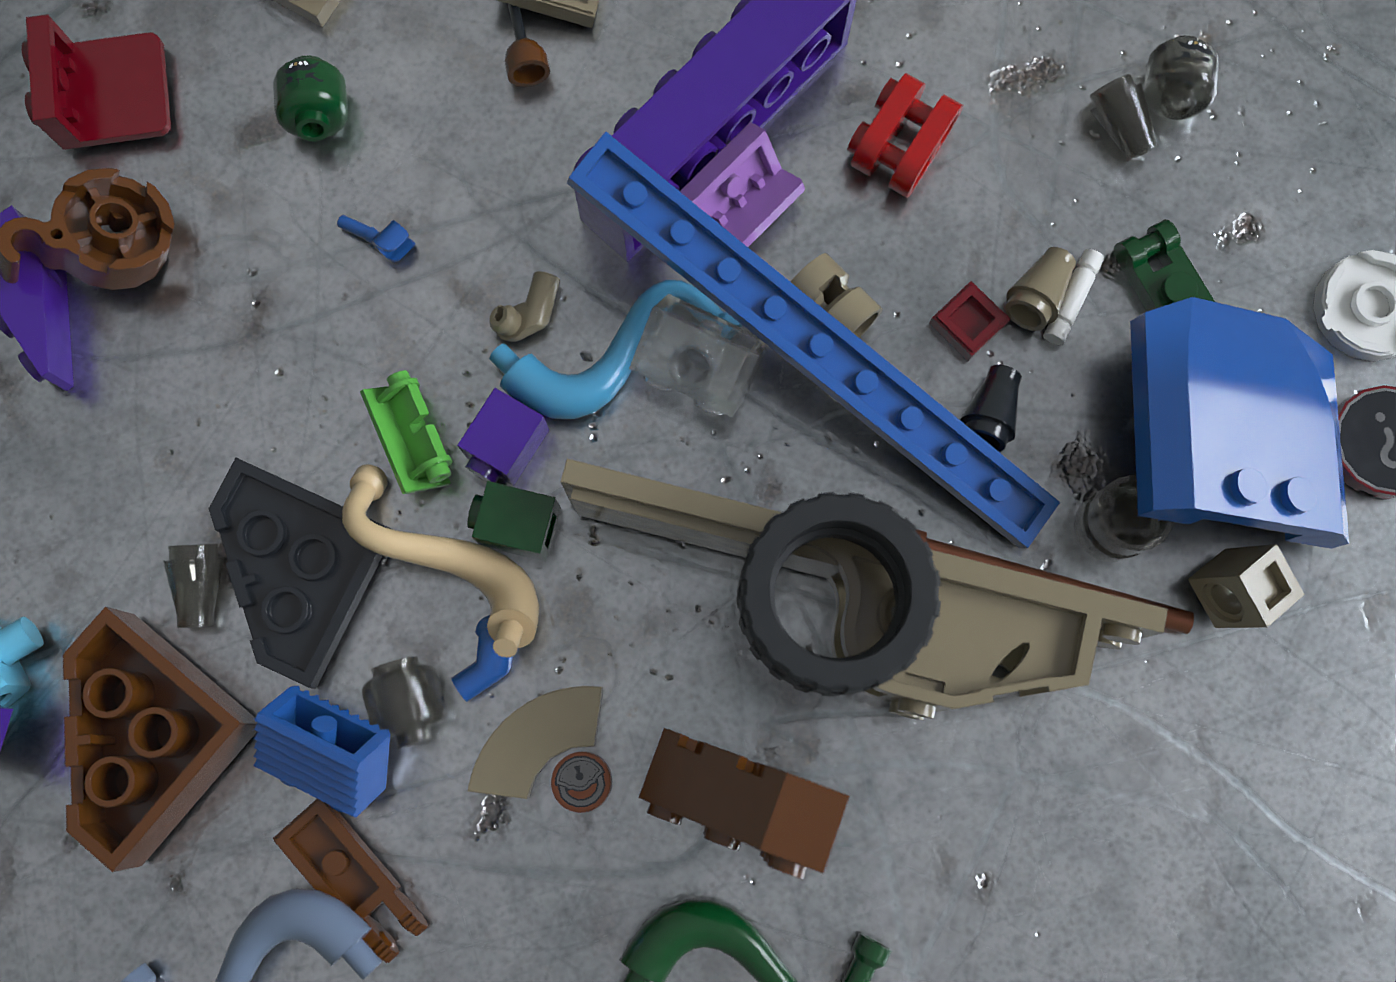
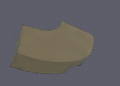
[468,686,603,799]

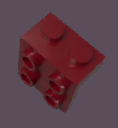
[21,14,171,150]

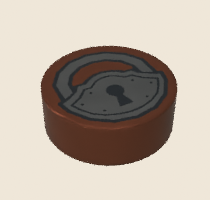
[551,752,612,813]

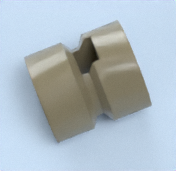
[790,253,883,338]

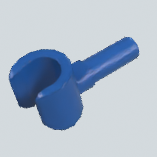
[337,215,416,263]

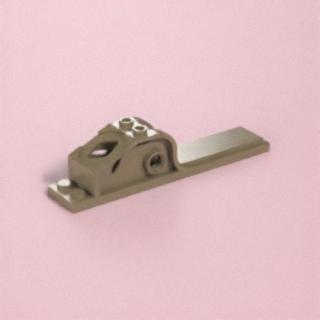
[560,459,1168,721]

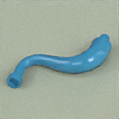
[489,280,742,420]

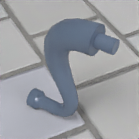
[121,888,382,982]

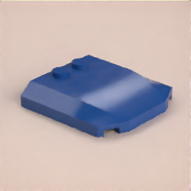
[1130,297,1349,549]

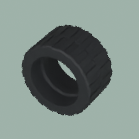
[737,492,941,697]

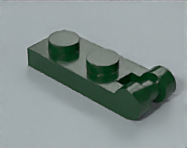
[1114,219,1215,312]

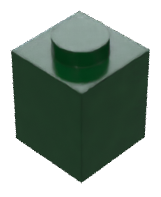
[467,481,561,562]

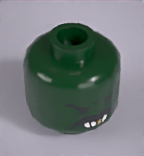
[273,55,348,141]

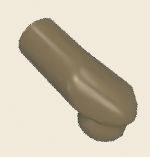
[489,271,560,342]

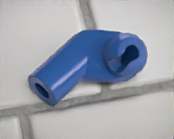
[451,615,513,702]

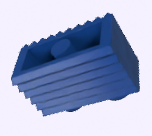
[253,686,390,817]

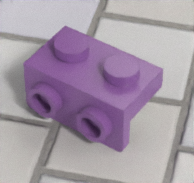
[680,122,805,247]

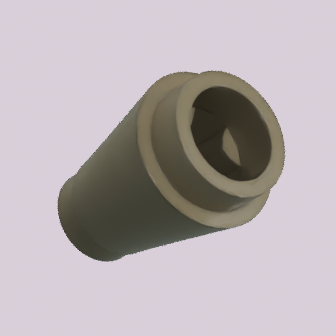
[1005,247,1076,331]

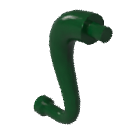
[620,899,892,982]

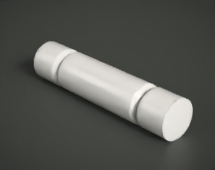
[1043,249,1104,345]

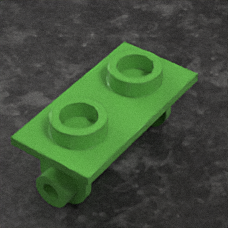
[360,370,453,495]

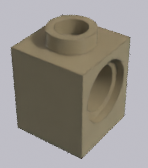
[1188,544,1305,628]

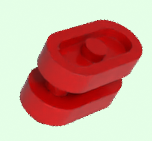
[847,73,964,198]

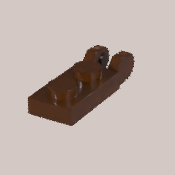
[273,799,428,963]

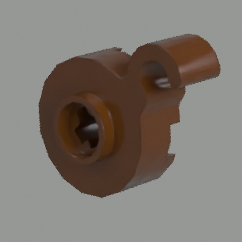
[0,168,175,290]

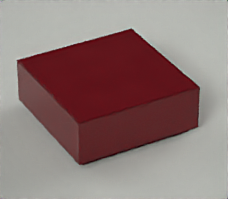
[929,281,1011,361]

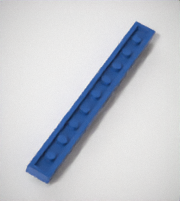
[567,131,1060,548]

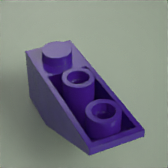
[0,205,74,391]

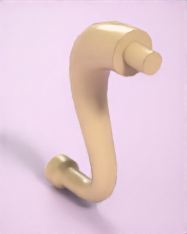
[342,464,539,657]

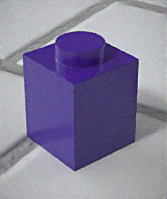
[457,388,550,486]

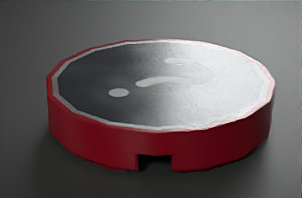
[1337,385,1396,499]

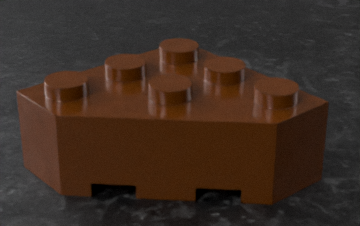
[63,607,257,872]
[638,728,850,879]

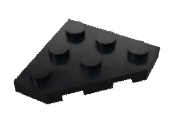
[208,458,391,689]

